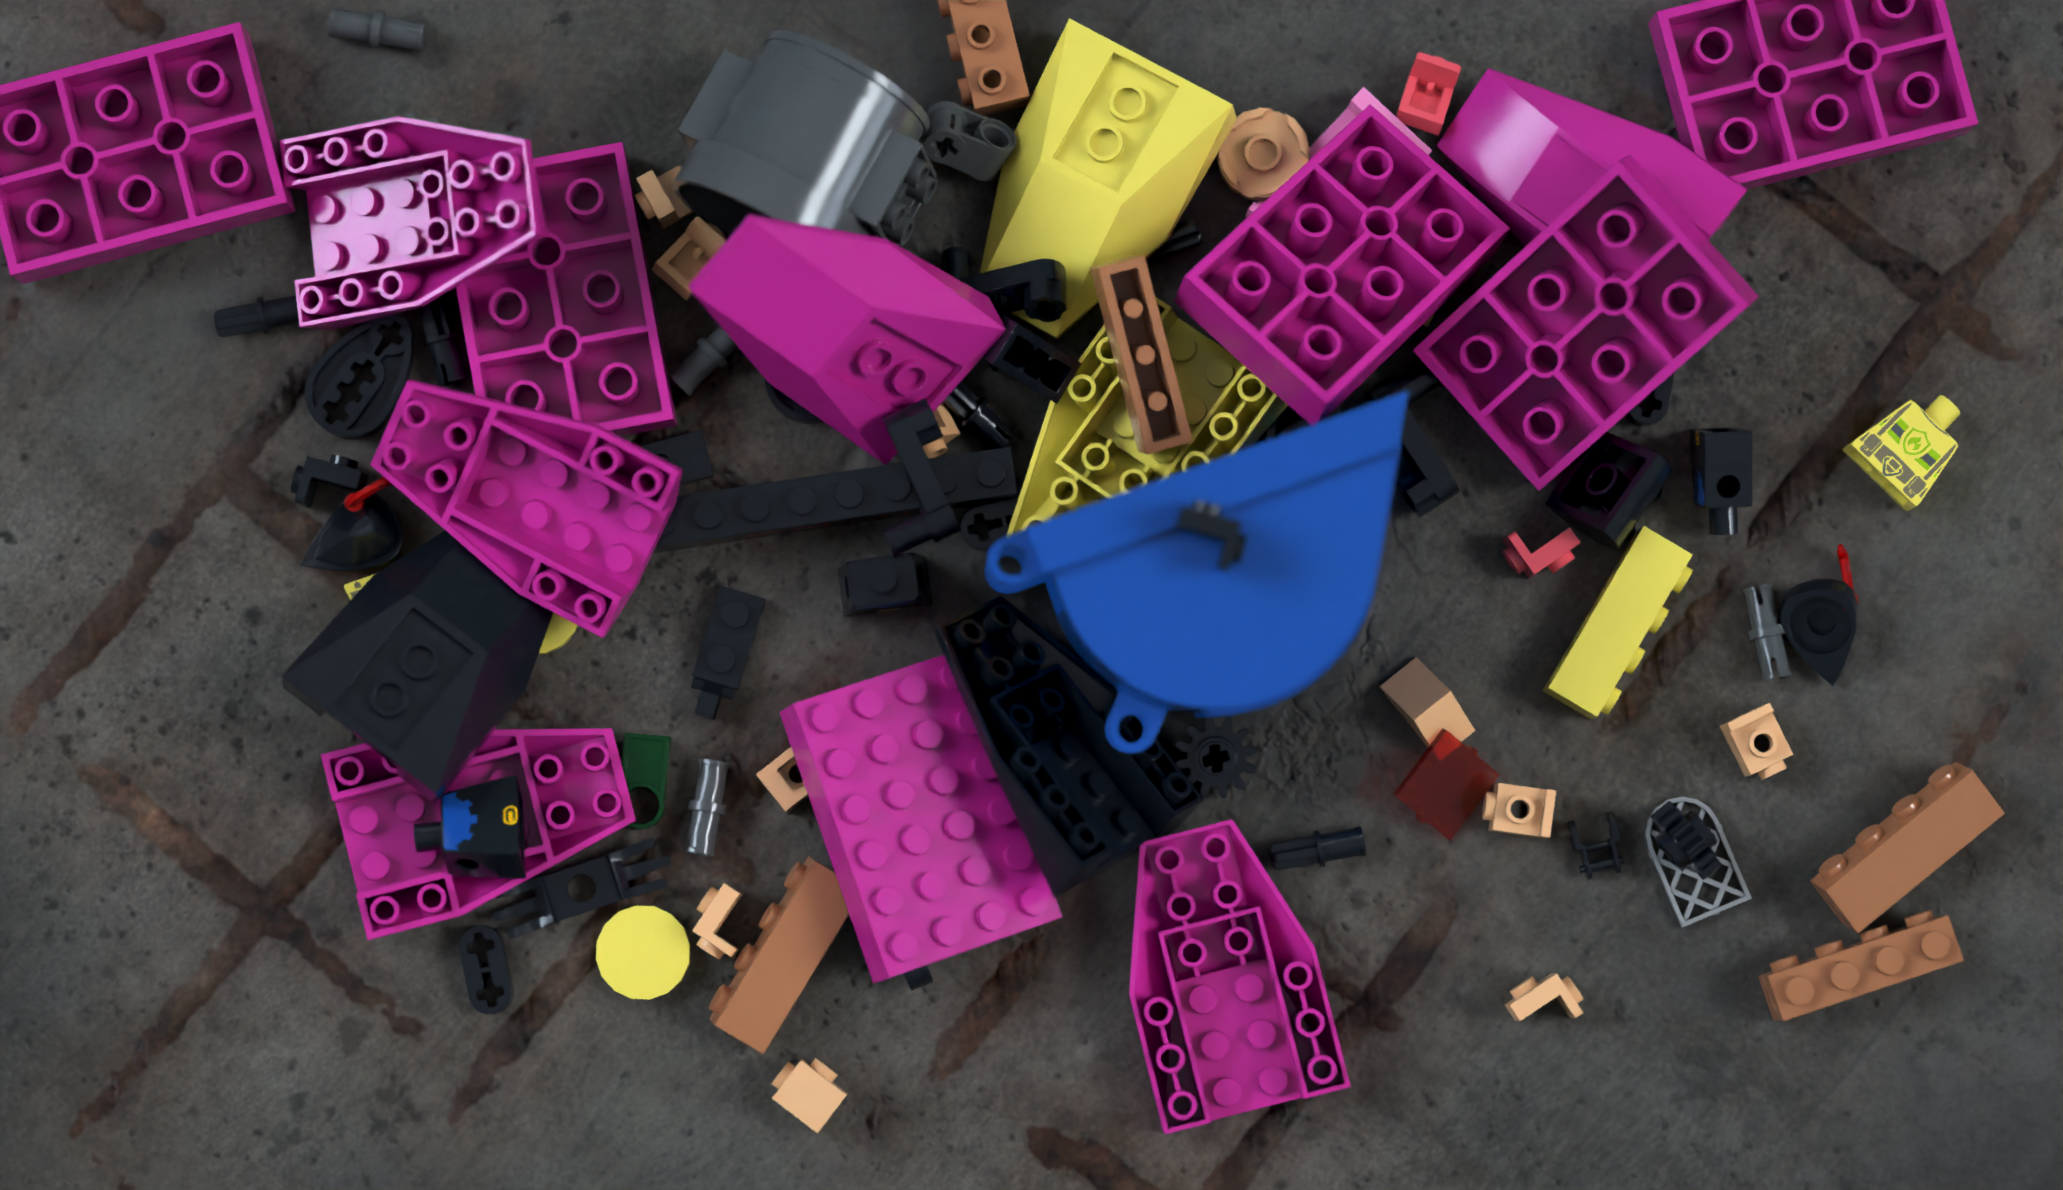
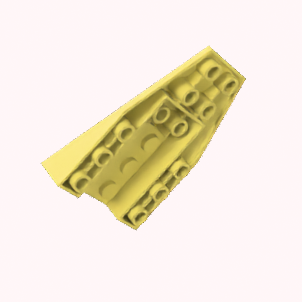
[980,18,1237,339]
[1006,297,1288,536]

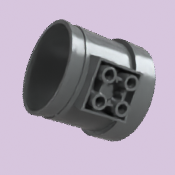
[672,30,938,246]

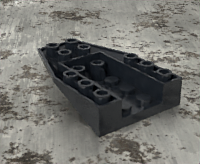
[281,530,554,804]
[934,596,1204,898]

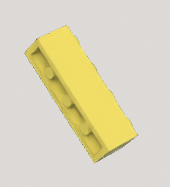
[1542,526,1693,720]

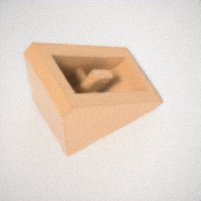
[1379,657,1475,760]

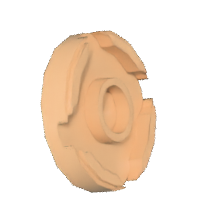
[1216,108,1310,202]

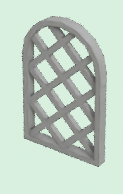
[1644,797,1752,928]

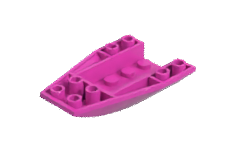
[1437,68,1748,247]
[370,379,683,638]
[321,728,636,940]

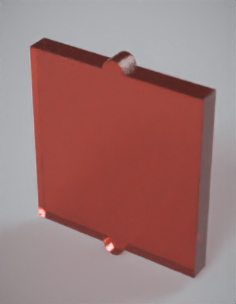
[1393,729,1500,841]

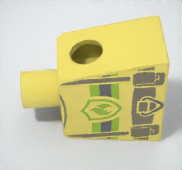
[1842,395,1961,512]

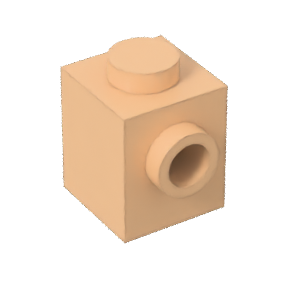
[771,1058,848,1133]

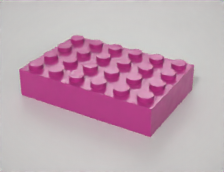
[1649,0,1978,189]
[0,22,296,284]
[1174,104,1510,425]
[456,142,678,437]
[1413,154,1759,491]
[779,655,1062,984]

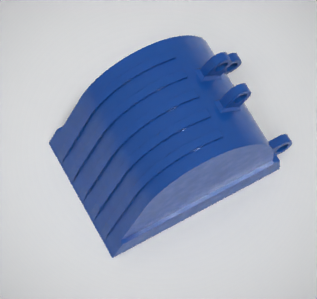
[984,390,1409,754]

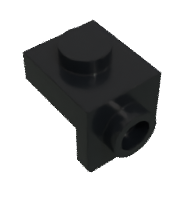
[291,454,369,508]
[1174,500,1247,571]

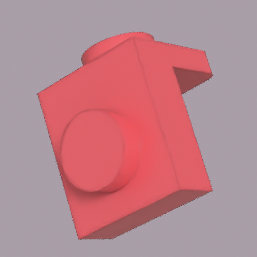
[1396,52,1461,136]
[1502,527,1581,579]

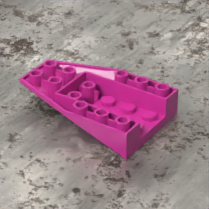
[279,116,541,330]
[688,214,1007,465]
[1129,819,1351,1134]

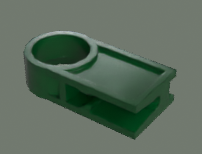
[622,733,671,830]

